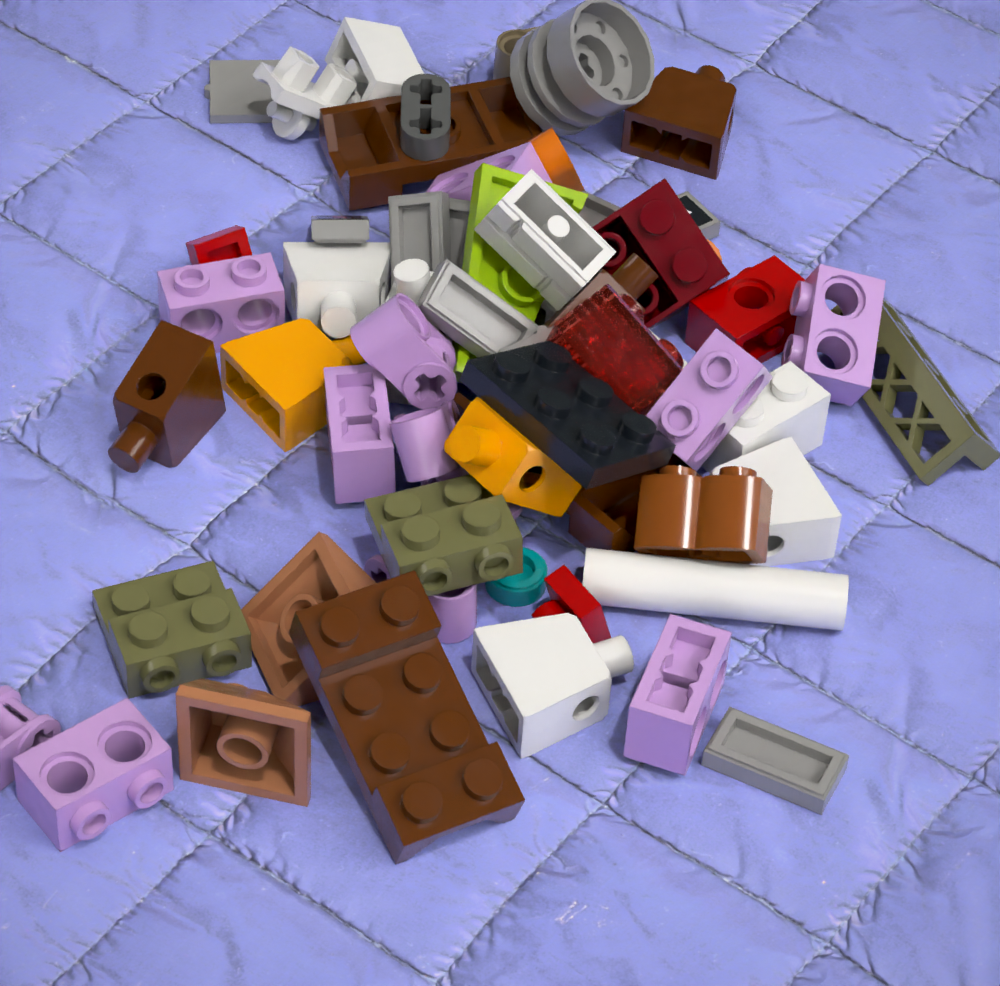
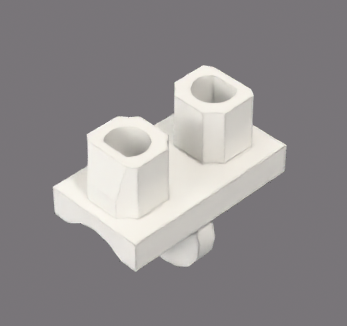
[253,46,358,140]

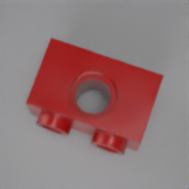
[685,255,805,363]

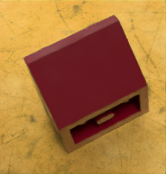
[592,178,730,337]

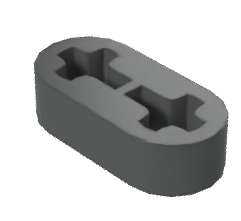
[400,74,451,161]

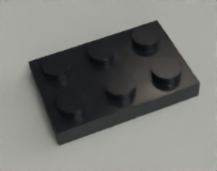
[460,340,676,490]

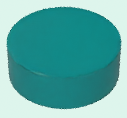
[485,547,548,607]

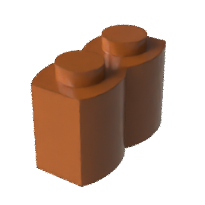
[634,465,773,564]

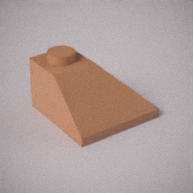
[241,532,376,706]
[175,678,311,807]

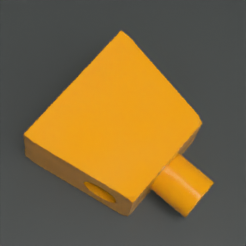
[220,318,367,452]
[444,397,582,517]

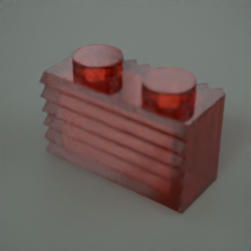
[546,284,684,416]

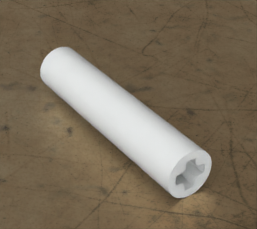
[582,548,849,631]

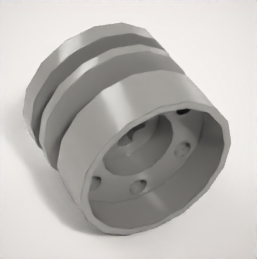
[510,0,654,136]

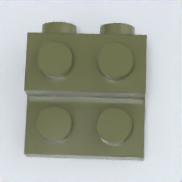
[364,474,523,596]
[92,561,252,699]

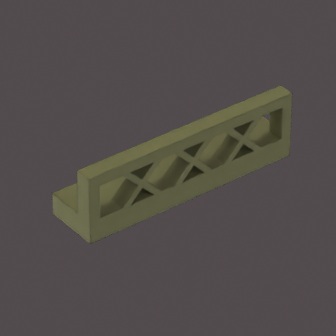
[831,298,1000,486]

